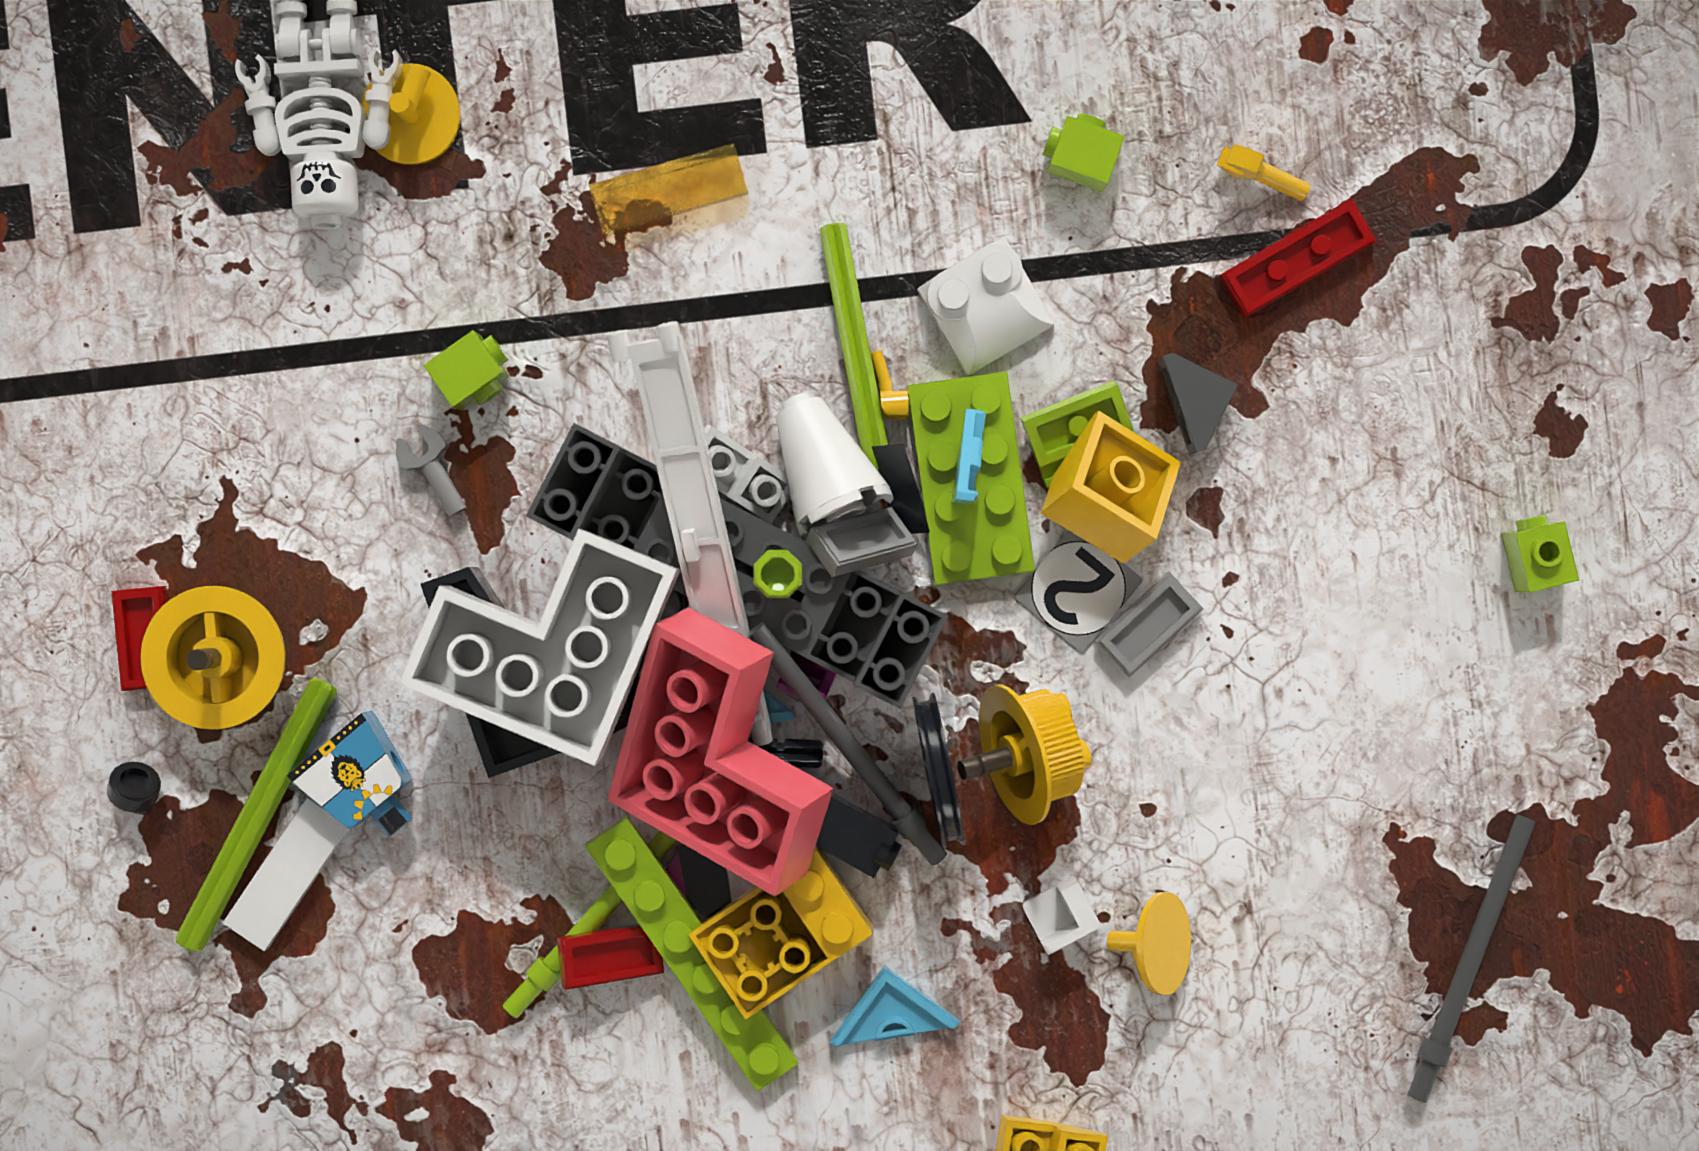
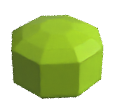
[754,550,802,598]

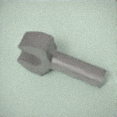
[396,425,467,517]

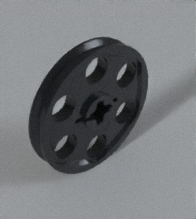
[912,693,966,849]

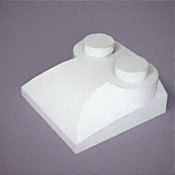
[917,237,1055,376]

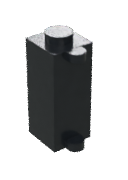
[816,792,902,878]

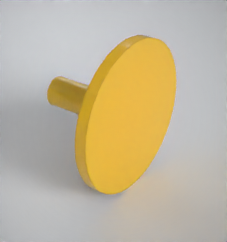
[361,63,461,165]
[1107,892,1191,995]

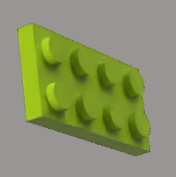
[907,371,1035,585]

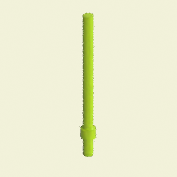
[503,830,677,1018]

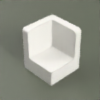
[1022,875,1102,955]

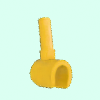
[871,350,909,420]

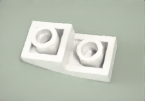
[704,424,790,524]

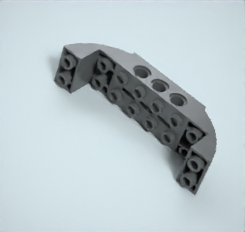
[526,423,948,709]

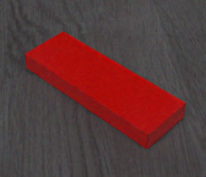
[1219,198,1377,319]

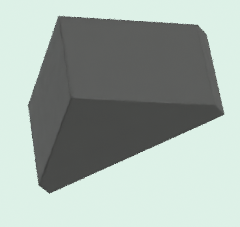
[1157,353,1238,455]

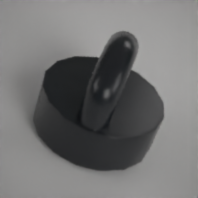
[106,761,161,815]

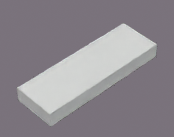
[223,797,349,951]

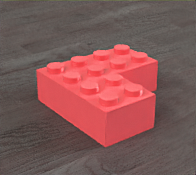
[607,607,834,896]

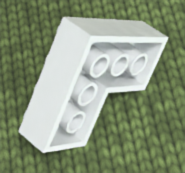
[398,529,680,766]

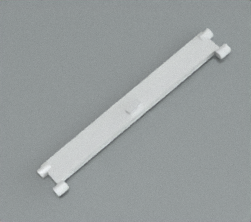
[606,321,773,746]

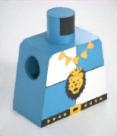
[287,710,413,837]

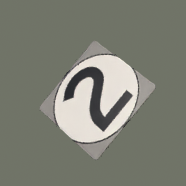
[1015,530,1142,652]

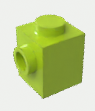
[1042,113,1125,192]
[423,330,509,411]
[1501,514,1580,593]

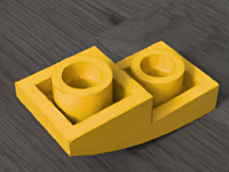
[995,1114,1108,1151]

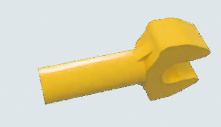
[1216,144,1311,202]

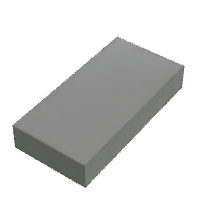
[806,507,918,577]
[1094,572,1204,677]

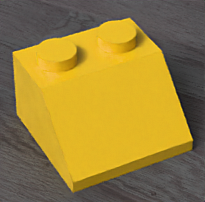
[1040,411,1181,564]

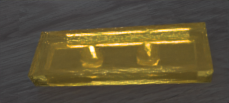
[589,143,749,236]

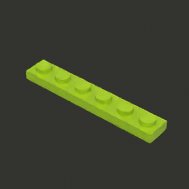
[585,814,799,1092]

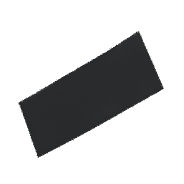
[871,444,930,534]

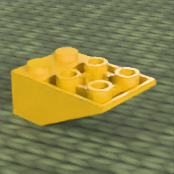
[688,846,873,1020]

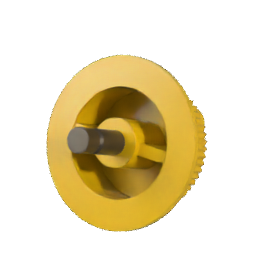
[141,586,286,729]
[957,684,1092,825]

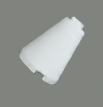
[776,393,893,539]

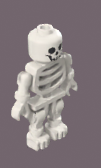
[235,0,403,229]

